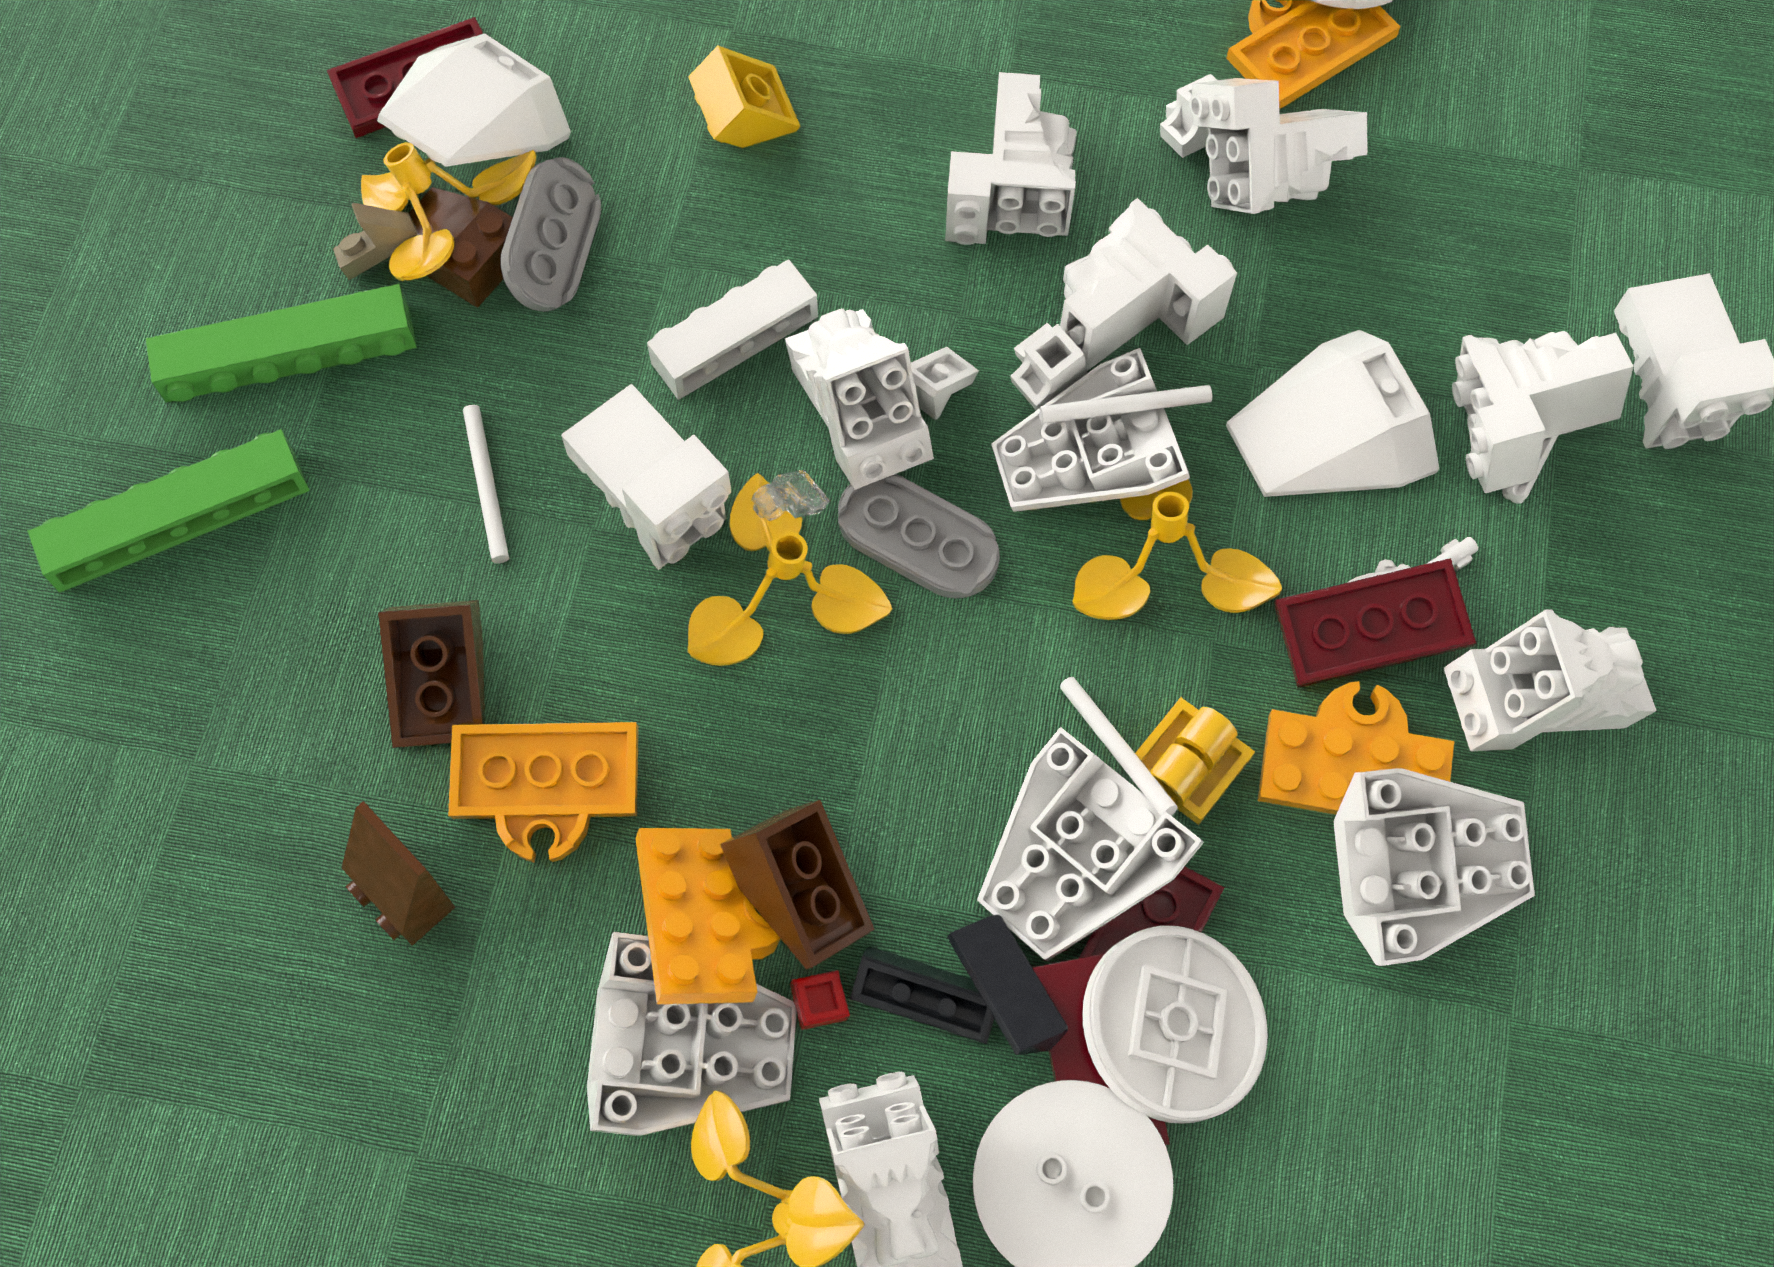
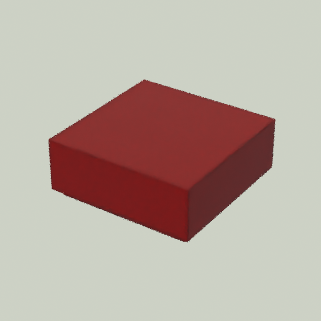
[790,970,850,1030]

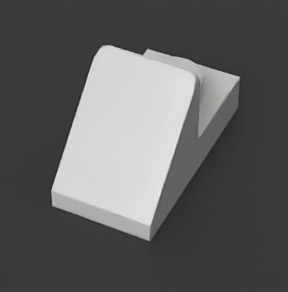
[911,347,979,420]

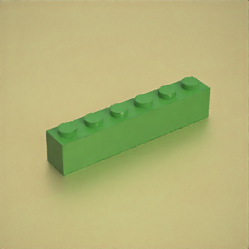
[146,284,417,403]
[27,429,310,593]

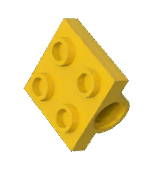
[1135,697,1255,825]

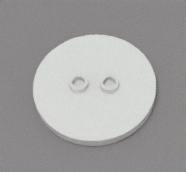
[1083,926,1268,1124]
[973,1080,1173,1267]

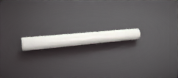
[1039,385,1212,424]
[463,405,509,564]
[1060,677,1178,816]

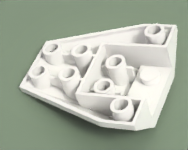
[377,34,571,167]
[1226,330,1440,497]
[991,348,1190,512]
[977,727,1204,961]
[1333,768,1535,966]
[587,932,797,1136]

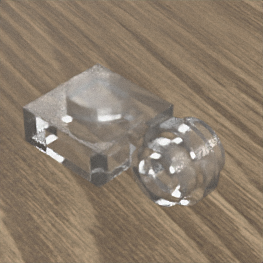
[751,470,830,521]

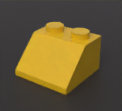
[688,45,801,148]

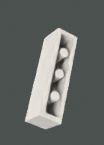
[647,259,818,400]

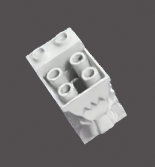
[945,72,1077,245]
[1190,78,1367,214]
[1060,198,1237,371]
[1614,273,1774,449]
[785,308,934,490]
[1452,331,1634,493]
[561,384,731,570]
[1444,610,1656,751]
[819,1072,963,1267]

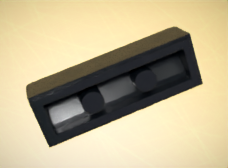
[947,915,1068,1056]
[850,946,994,1044]

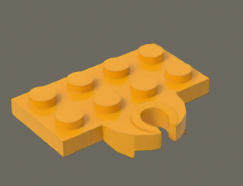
[1226,0,1401,109]
[1257,681,1454,815]
[448,722,638,863]
[635,828,781,1004]

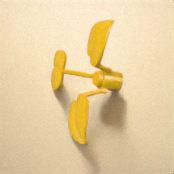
[361,142,536,281]
[687,473,892,666]
[1072,479,1282,620]
[691,1091,865,1267]

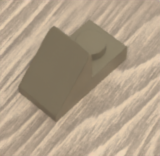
[333,203,419,280]

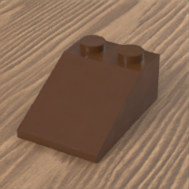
[408,187,513,308]
[378,600,485,748]
[720,800,875,969]
[341,801,456,946]

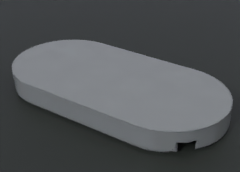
[501,157,601,312]
[838,474,1000,598]

